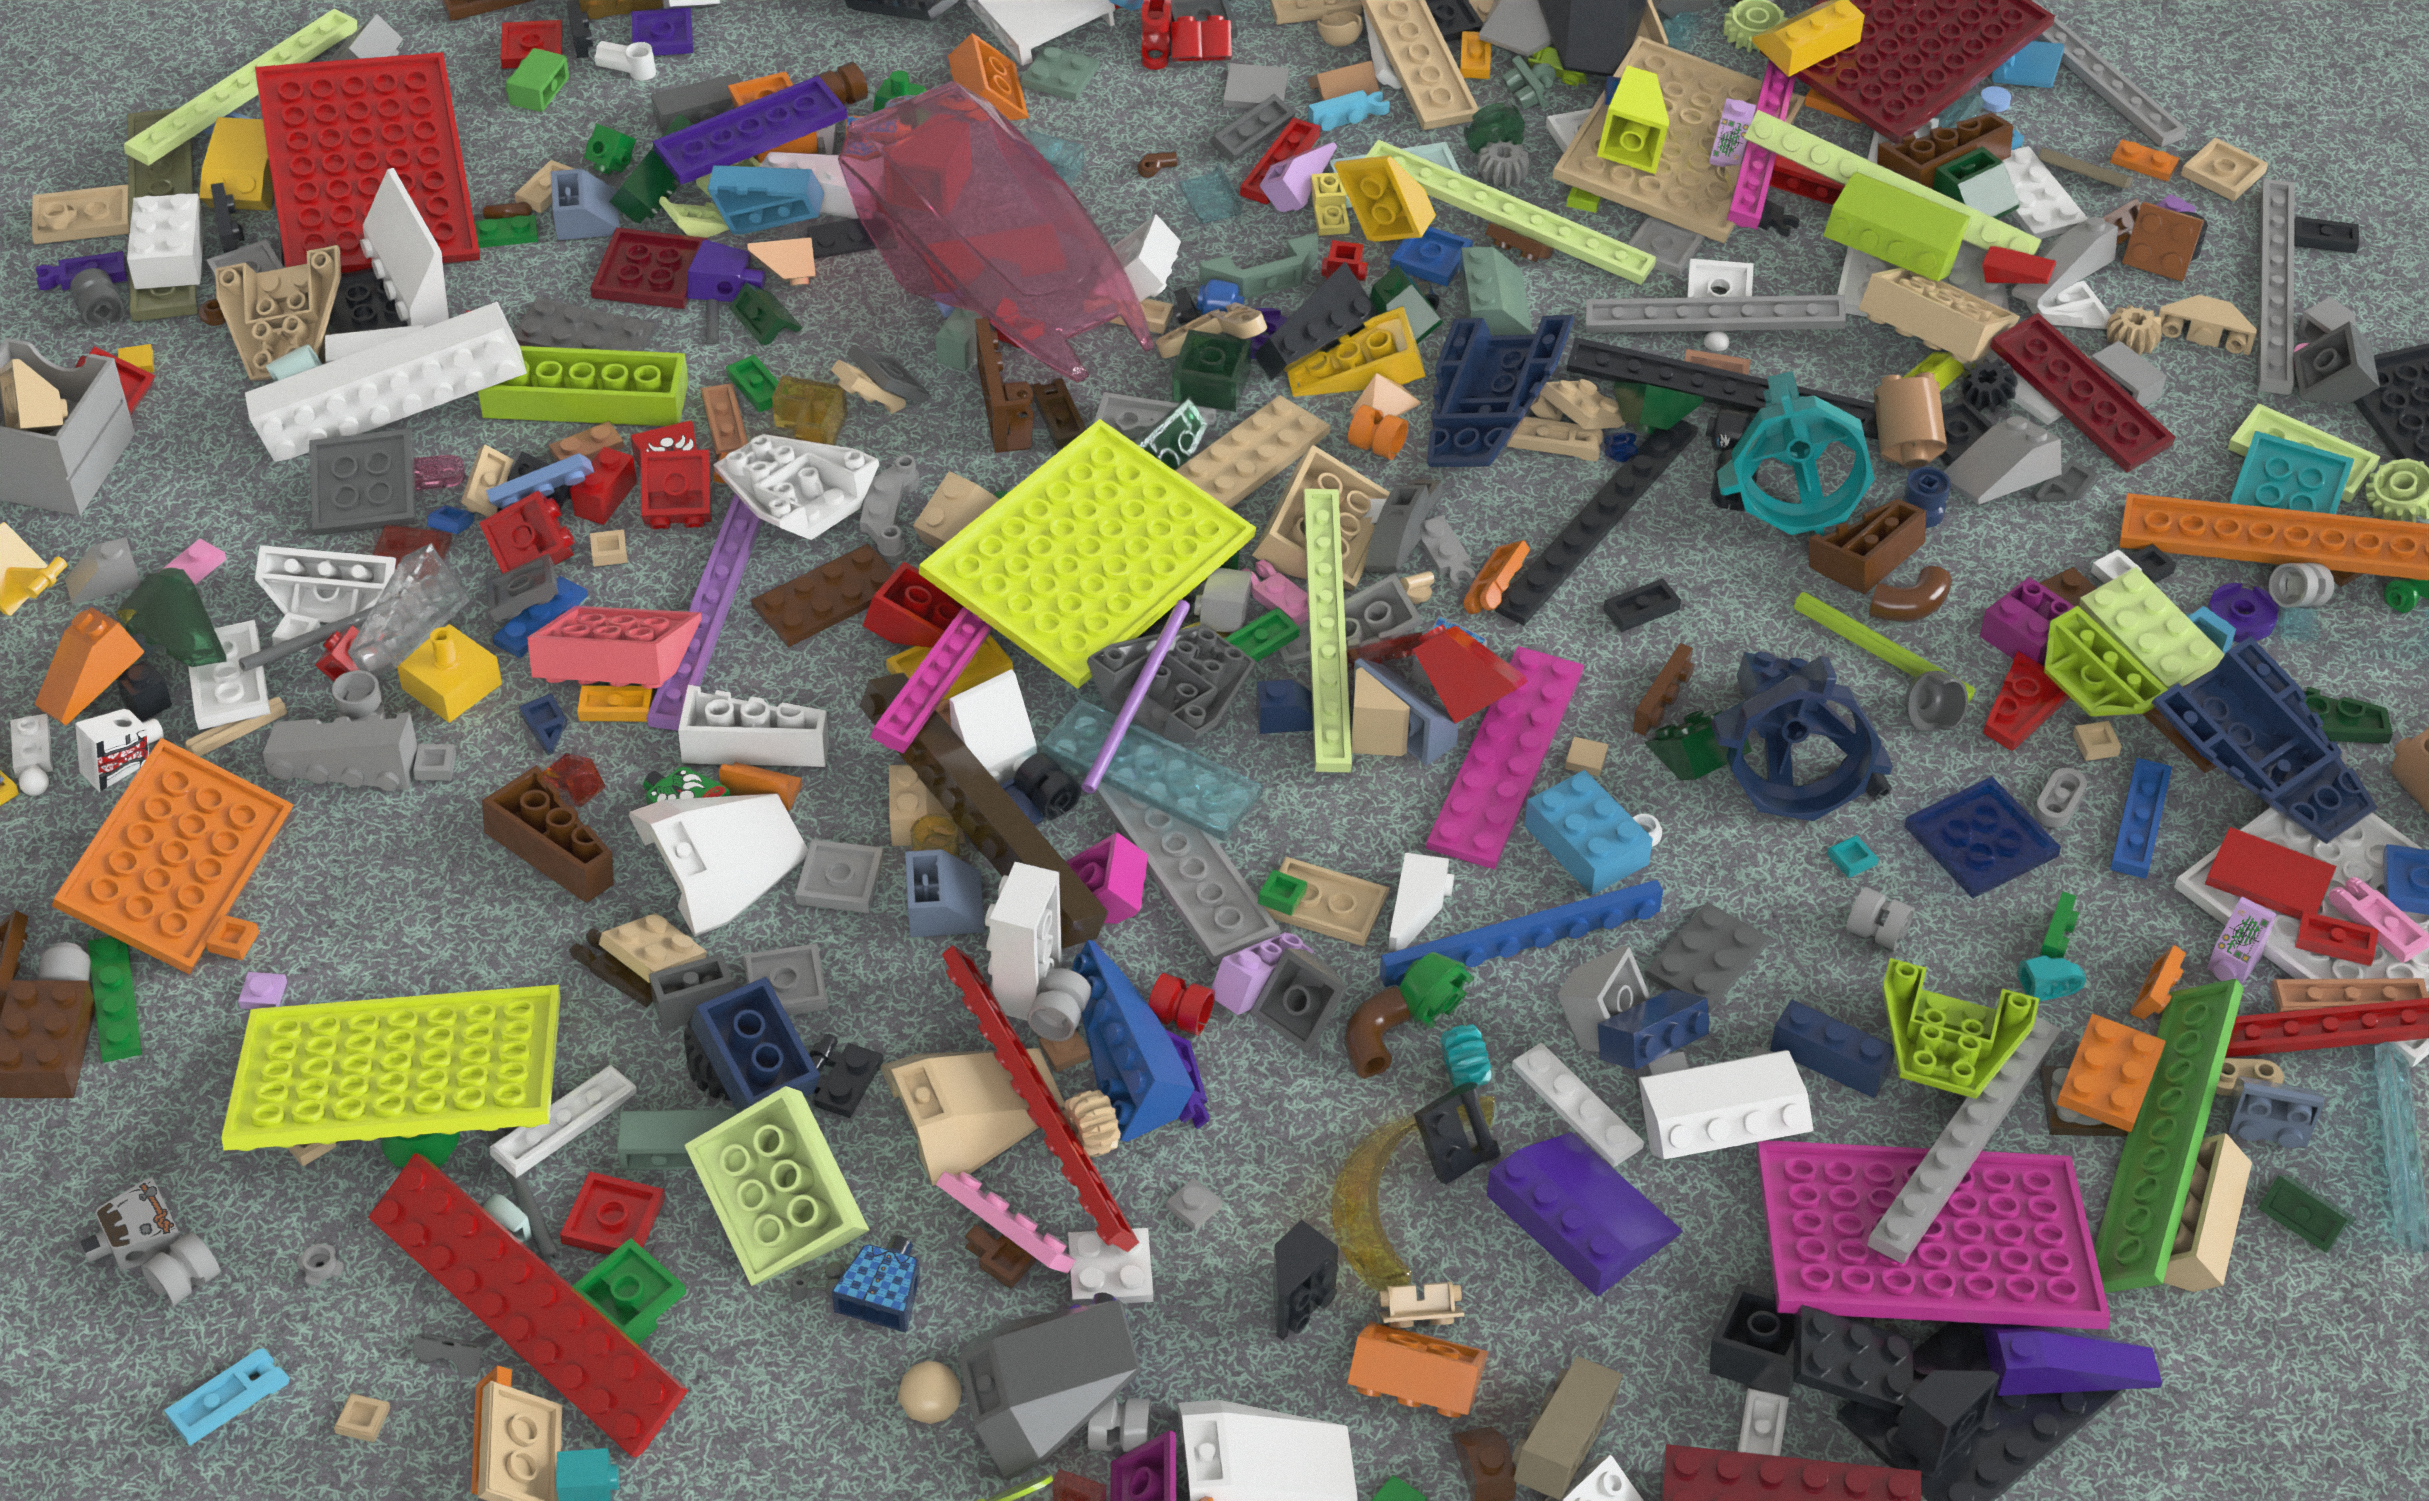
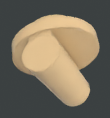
[1400,571,1434,604]

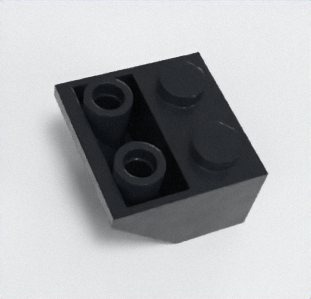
[1273,1219,1339,1341]

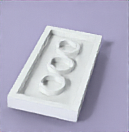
[2003,146,2088,239]
[184,620,271,730]

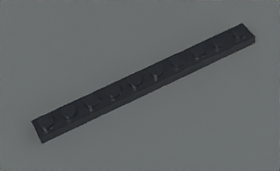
[1567,337,1879,440]
[1495,419,1698,626]

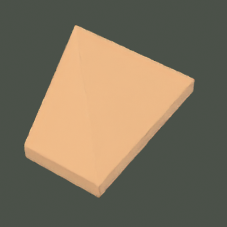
[1350,373,1421,417]

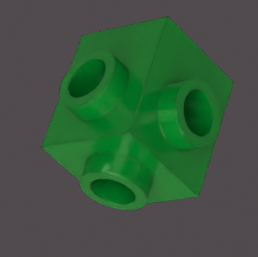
[584,123,637,175]

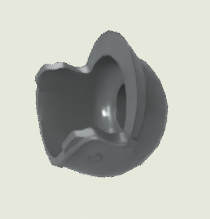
[1905,671,1968,732]

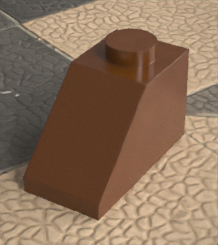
[1452,1426,1517,1501]

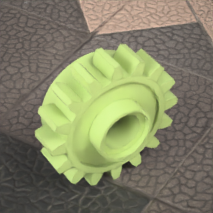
[1723,0,1788,53]
[2366,458,2429,523]

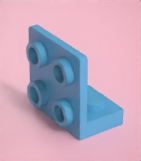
[1992,41,2064,88]

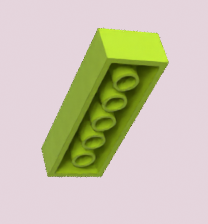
[478,346,689,426]

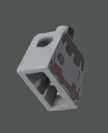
[79,1177,180,1271]

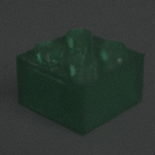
[1172,329,1252,412]

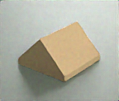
[1351,667,1410,756]

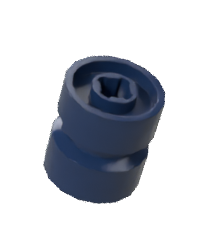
[1902,466,1951,528]

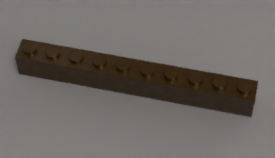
[859,672,1108,949]

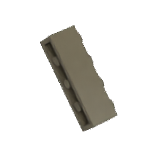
[1512,1356,1623,1501]

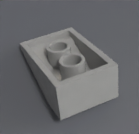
[1943,416,2062,505]

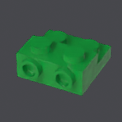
[572,1238,686,1345]

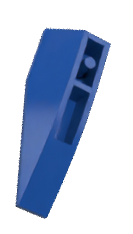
[1071,940,1195,1142]

